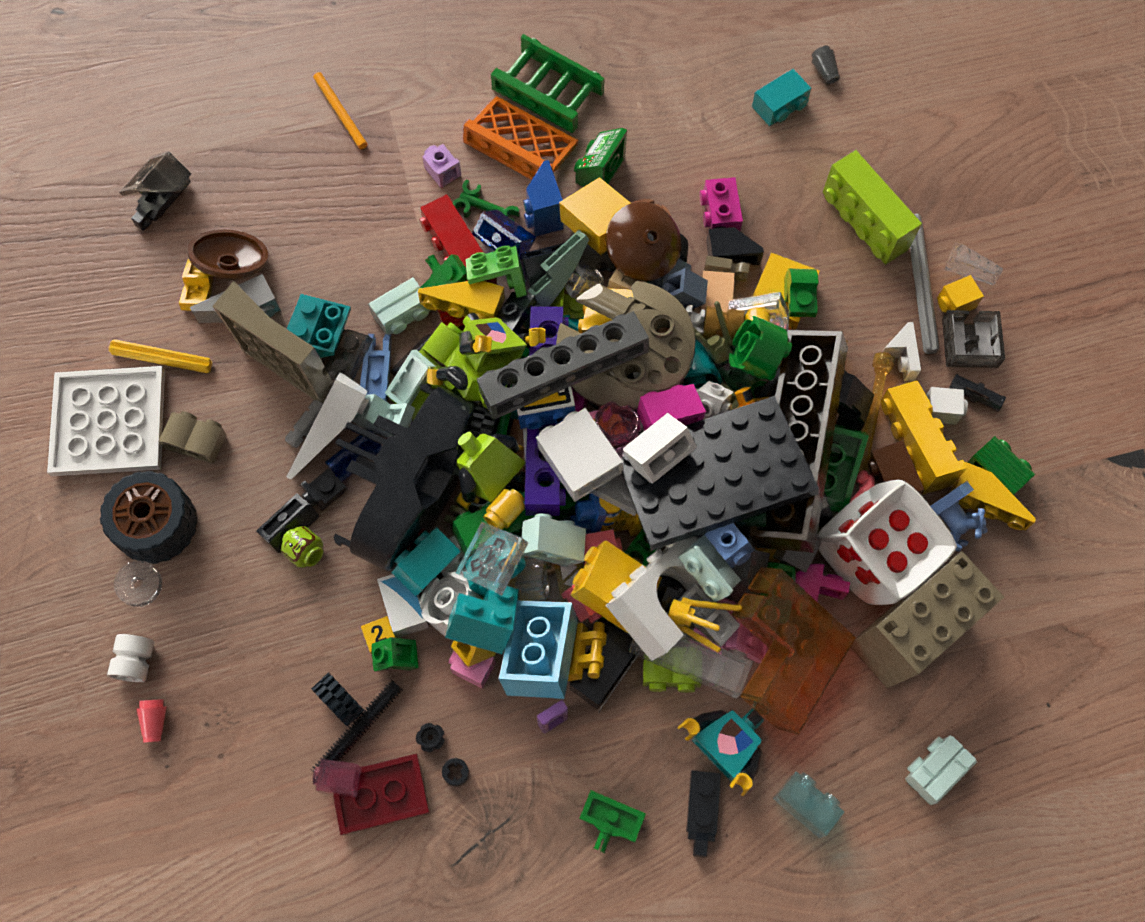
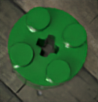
[729,316,792,381]

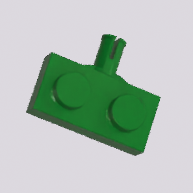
[420,254,467,288]
[579,790,646,853]

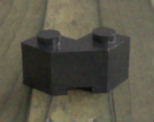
[836,370,874,431]

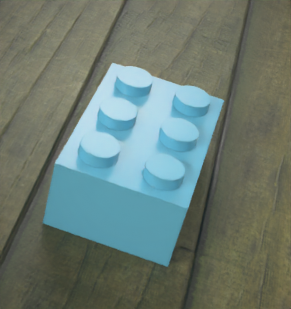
[499,600,578,699]

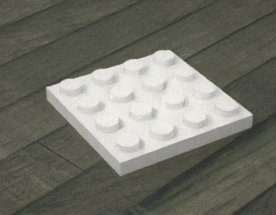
[47,366,165,476]

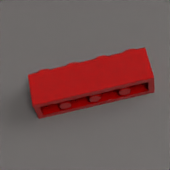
[419,194,497,285]

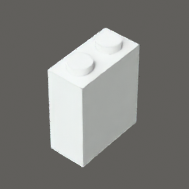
[536,408,623,502]

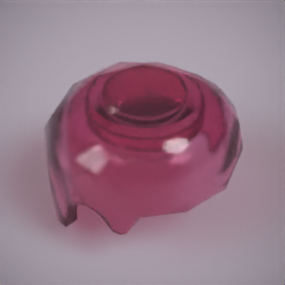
[595,401,641,445]

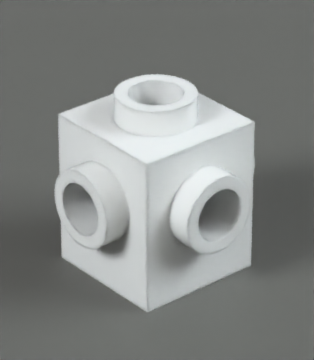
[696,381,734,419]

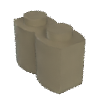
[159,411,227,464]

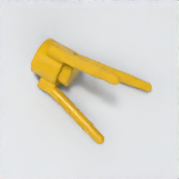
[668,597,742,653]

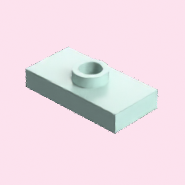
[385,350,436,405]

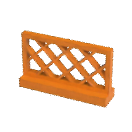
[463,96,578,180]

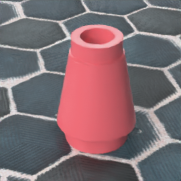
[136,699,167,742]

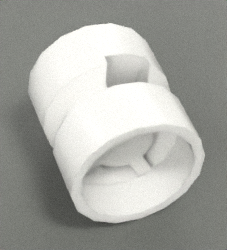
[107,634,155,682]

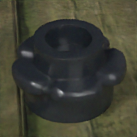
[416,723,445,752]

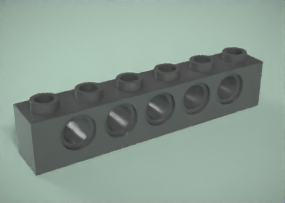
[477,311,649,420]

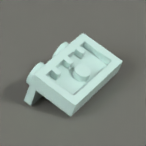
[678,535,741,602]

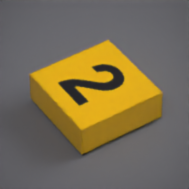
[361,616,396,654]

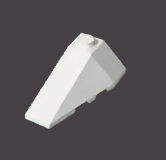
[287,373,369,479]

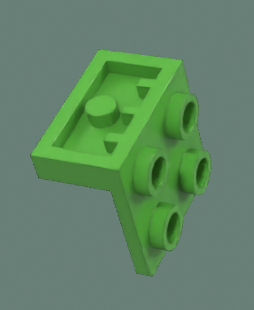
[466,246,527,298]

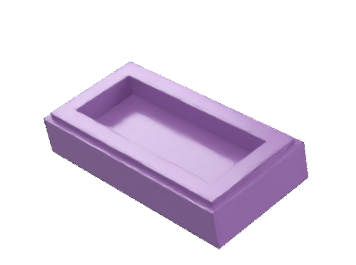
[537,700,568,734]

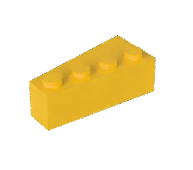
[881,380,968,495]

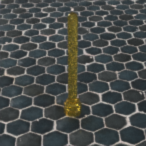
[858,352,895,472]

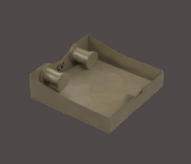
[213,281,334,404]

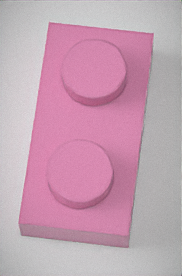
[726,619,772,664]

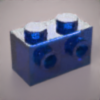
[472,209,536,260]

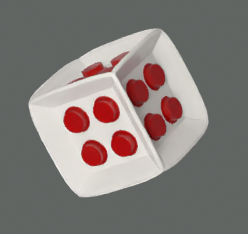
[816,480,957,605]

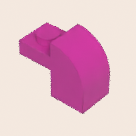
[789,564,850,614]

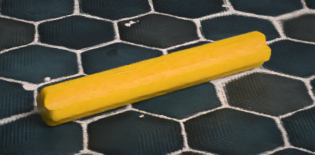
[109,340,213,373]

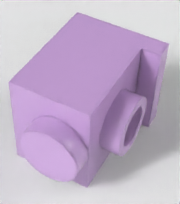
[422,144,461,188]

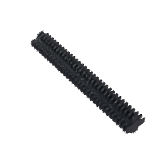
[311,679,403,780]

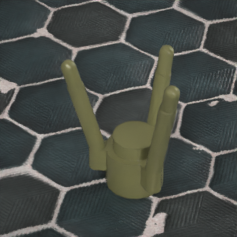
[693,301,733,364]

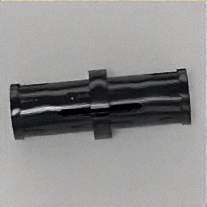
[949,374,1006,412]

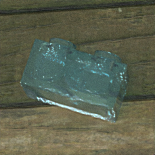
[773,771,844,838]

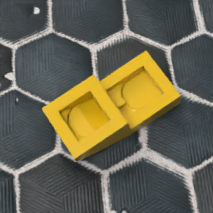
[179,259,213,311]

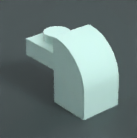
[352,394,415,437]

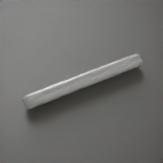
[910,214,939,354]

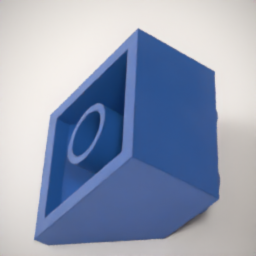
[523,160,564,237]

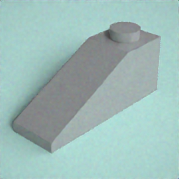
[190,274,280,323]

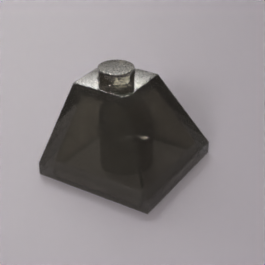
[119,151,192,196]

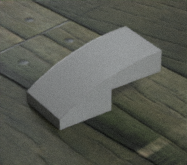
[678,584,740,646]

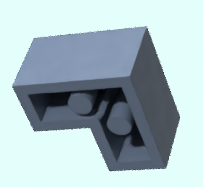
[649,259,708,309]

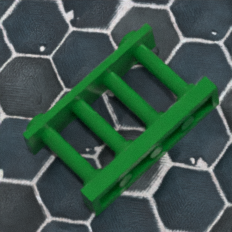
[491,34,605,134]

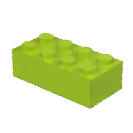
[822,150,922,265]

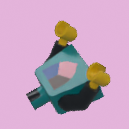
[678,708,764,796]

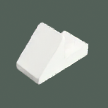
[880,322,921,382]

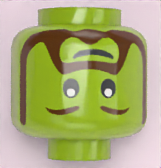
[281,526,324,568]

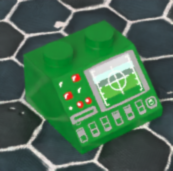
[574,128,627,187]

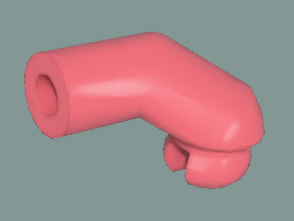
[850,470,875,502]

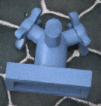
[930,481,988,552]

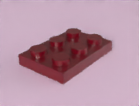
[329,753,430,836]

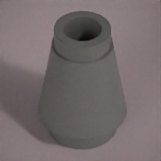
[811,46,840,85]

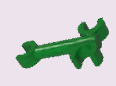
[452,180,520,227]

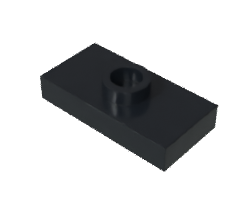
[496,292,537,333]

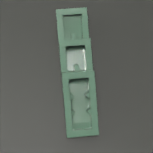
[523,230,589,330]

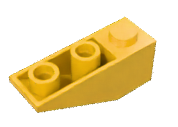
[418,281,505,319]
[950,462,1036,531]

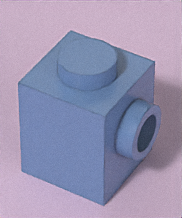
[704,523,754,568]

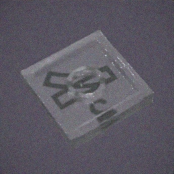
[456,522,529,596]

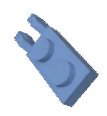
[360,334,392,402]

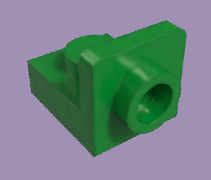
[371,637,419,672]

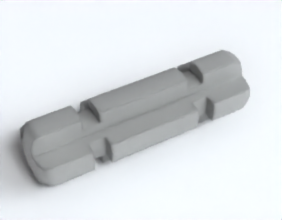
[285,400,323,448]

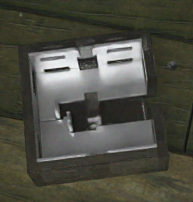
[942,310,1005,368]

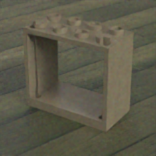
[849,552,1004,688]

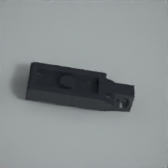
[131,166,191,231]
[686,770,721,857]

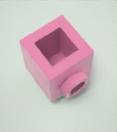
[449,651,496,689]

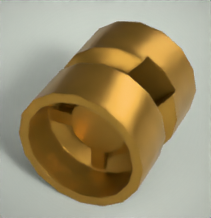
[702,306,744,341]

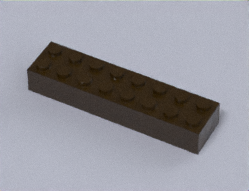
[749,330,848,553]

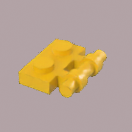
[568,622,607,681]

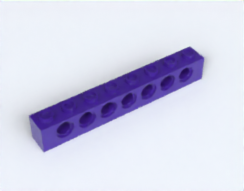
[525,306,569,516]

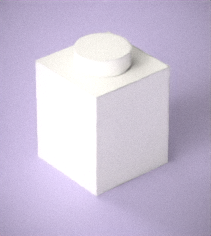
[926,387,968,425]

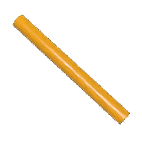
[313,72,368,150]

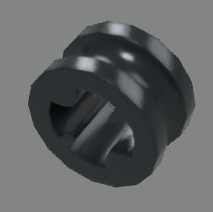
[442,758,469,787]

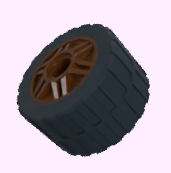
[100,471,197,564]

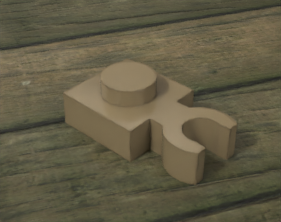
[704,256,750,281]

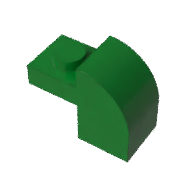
[784,268,819,317]

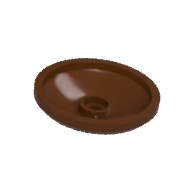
[605,202,681,282]
[188,229,268,280]

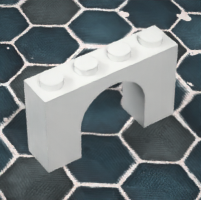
[606,536,713,661]

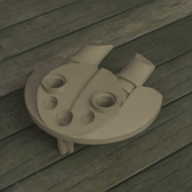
[556,281,696,411]

